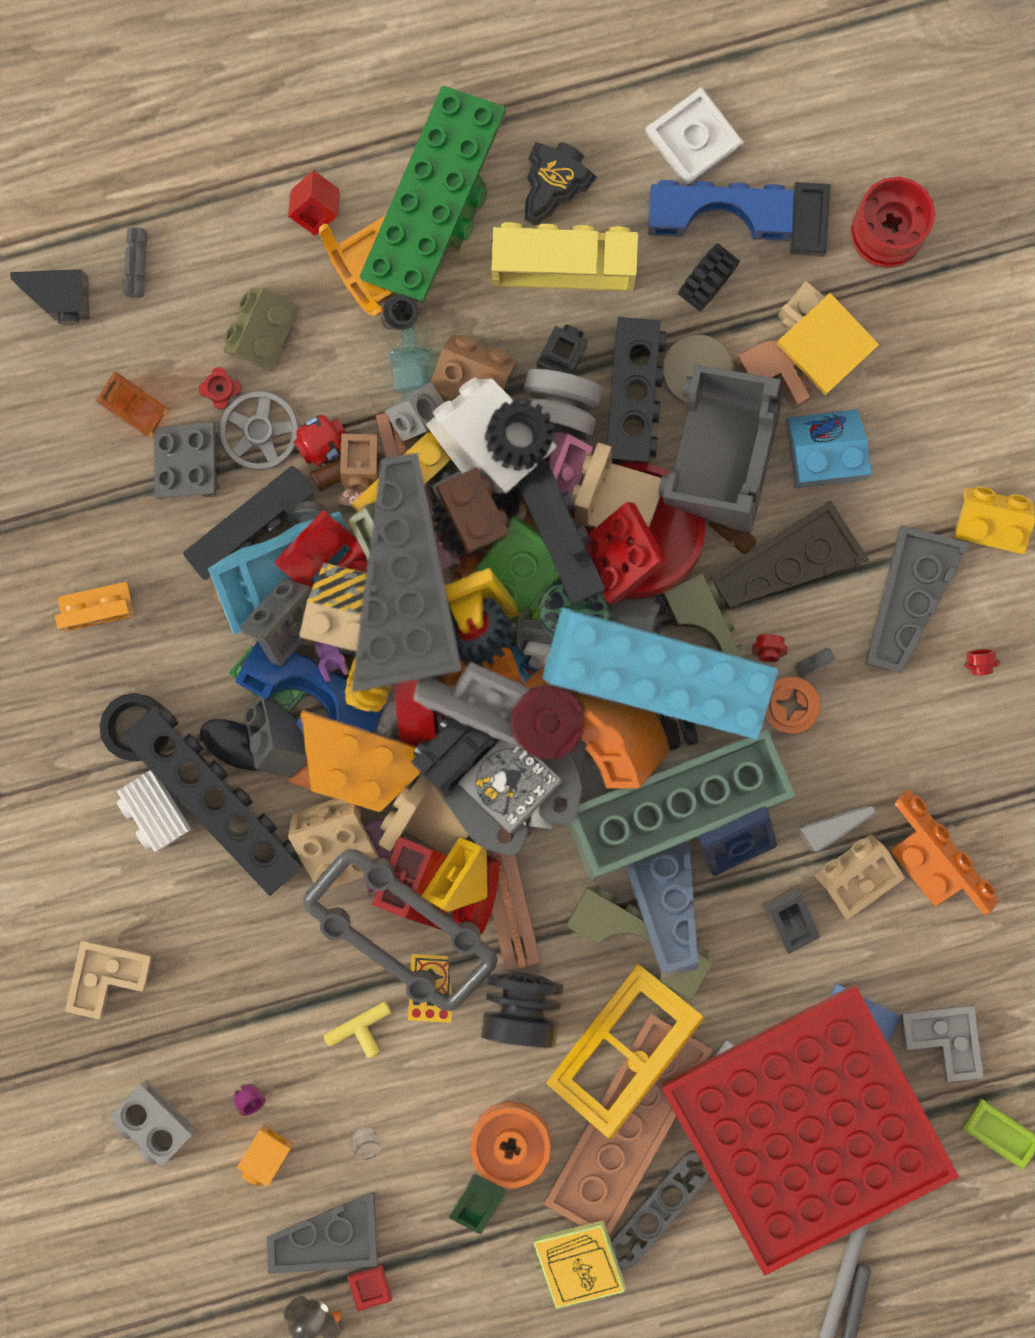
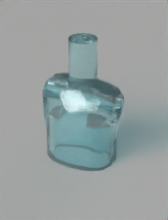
[390,326,430,393]

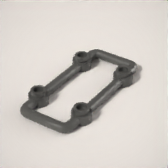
[303,849,498,1011]

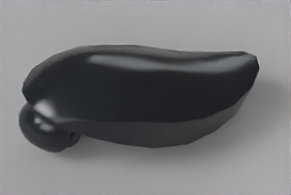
[200,719,261,771]

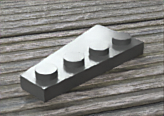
[865,525,971,673]

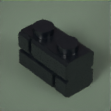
[411,716,496,797]

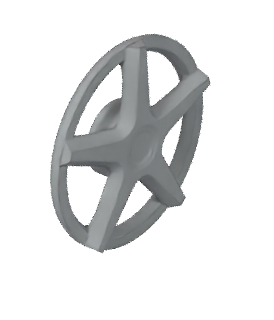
[219,391,299,470]

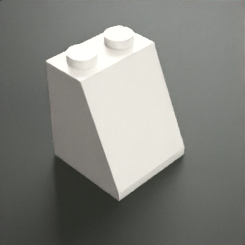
[426,378,557,493]

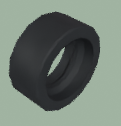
[99,693,169,762]

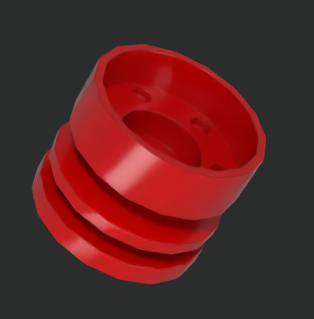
[850,176,936,268]

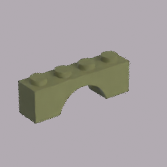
[661,573,749,659]
[566,885,714,1000]

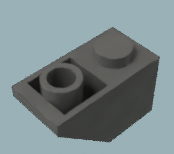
[244,696,307,777]

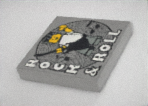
[458,739,563,835]

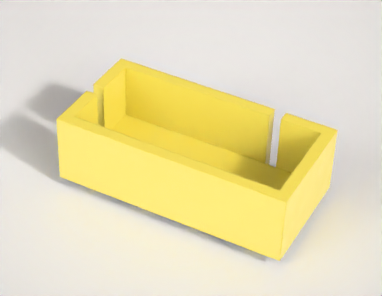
[492,222,638,291]

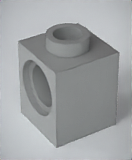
[385,382,444,441]

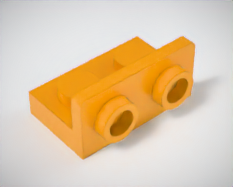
[55,582,136,632]

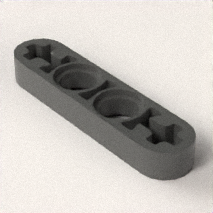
[610,1150,710,1268]

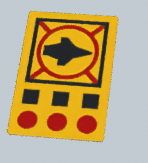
[408,954,452,1023]

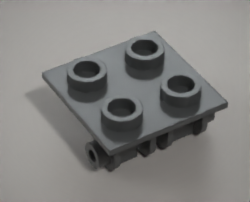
[154,422,220,498]

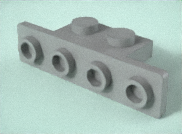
[414,662,530,752]

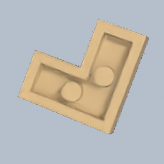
[65,940,153,1020]

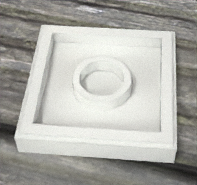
[645,87,744,186]

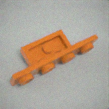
[890,789,998,916]

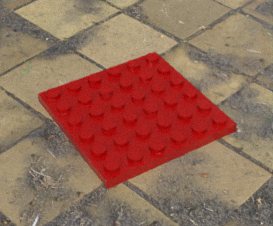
[661,984,959,1276]

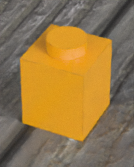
[237,1125,294,1187]

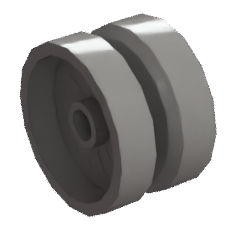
[520,369,603,440]

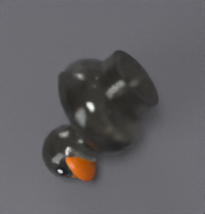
[284,1296,343,1338]

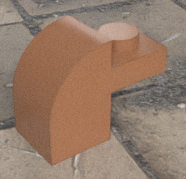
[735,341,811,410]

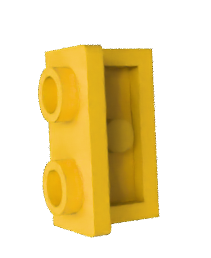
[954,486,1035,554]

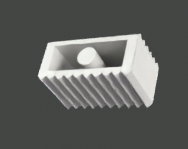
[117,770,195,852]

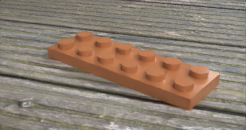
[543,1013,713,1236]

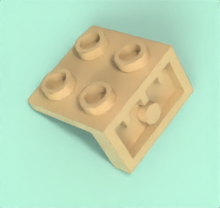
[288,798,380,890]

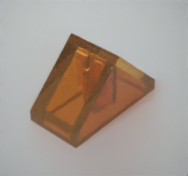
[95,371,169,438]

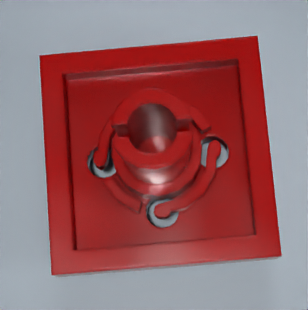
[587,501,668,604]

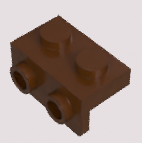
[435,467,510,554]

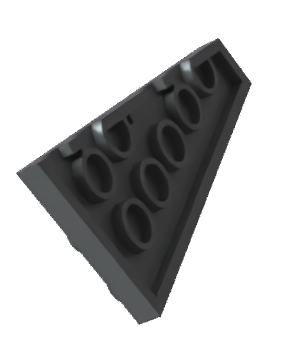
[351,452,461,693]

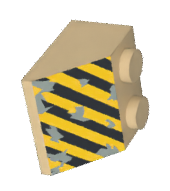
[299,562,366,651]

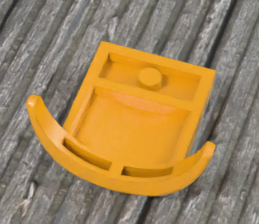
[319,215,396,317]

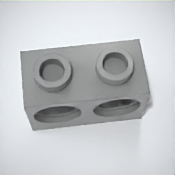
[110,1080,197,1167]

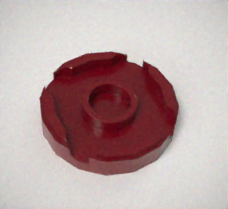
[510,685,584,759]

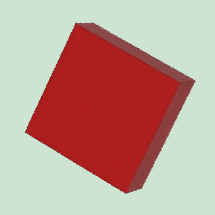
[347,1264,393,1312]

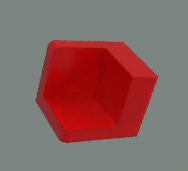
[288,170,340,236]

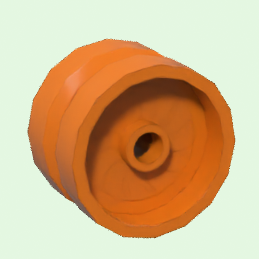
[470,1101,551,1189]

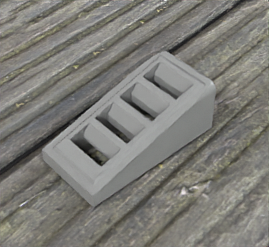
[797,806,875,852]

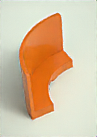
[523,667,670,788]

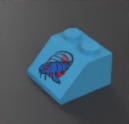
[787,409,872,488]

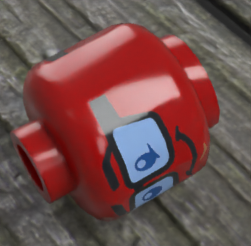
[293,414,347,467]

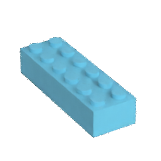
[542,607,779,740]

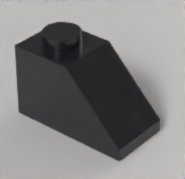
[10,269,90,325]

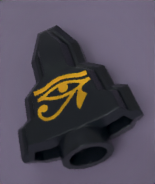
[525,142,597,227]

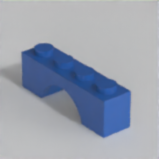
[648,180,794,241]
[235,640,388,732]

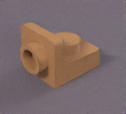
[340,434,378,491]

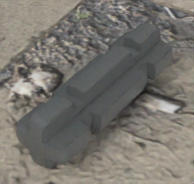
[124,227,147,298]

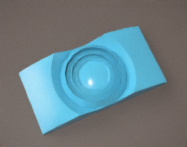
[208,512,351,635]

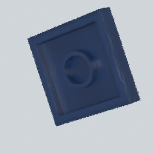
[698,806,777,876]

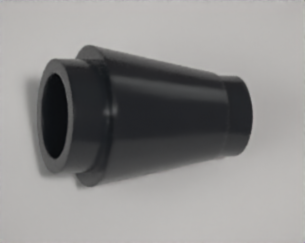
[381,295,418,330]

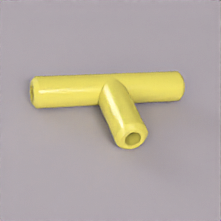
[323,1001,392,1058]

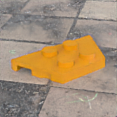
[301,710,420,812]

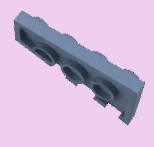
[626,841,698,978]

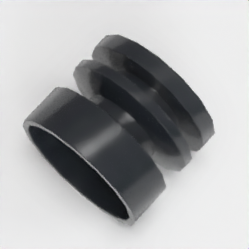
[481,972,564,1048]

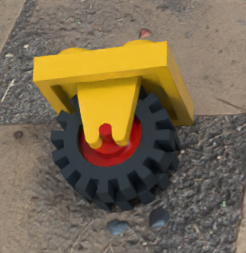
[444,568,520,667]

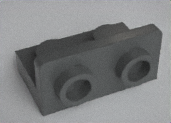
[240,578,312,667]

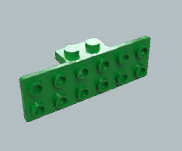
[360,86,506,303]

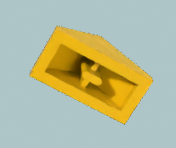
[422,837,487,912]

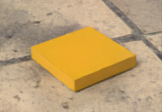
[776,293,879,395]

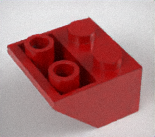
[372,836,448,930]

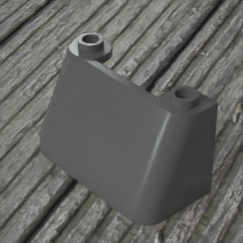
[658,364,781,533]

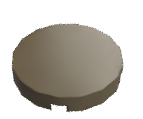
[663,334,733,404]

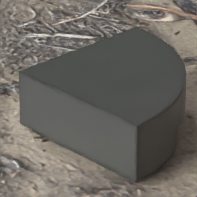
[794,648,836,677]

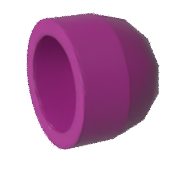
[233,1084,266,1116]

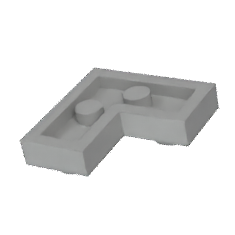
[900,1004,984,1082]

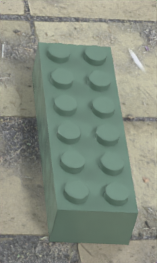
[568,729,796,881]

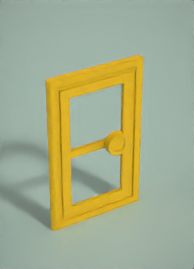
[546,964,705,1140]

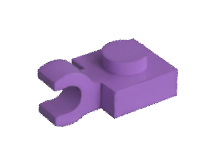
[313,641,349,682]

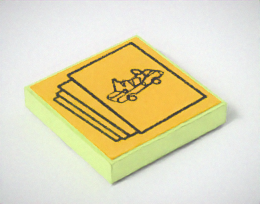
[533,1220,626,1309]

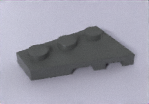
[267,1192,378,1274]

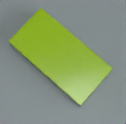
[961,1098,1035,1170]

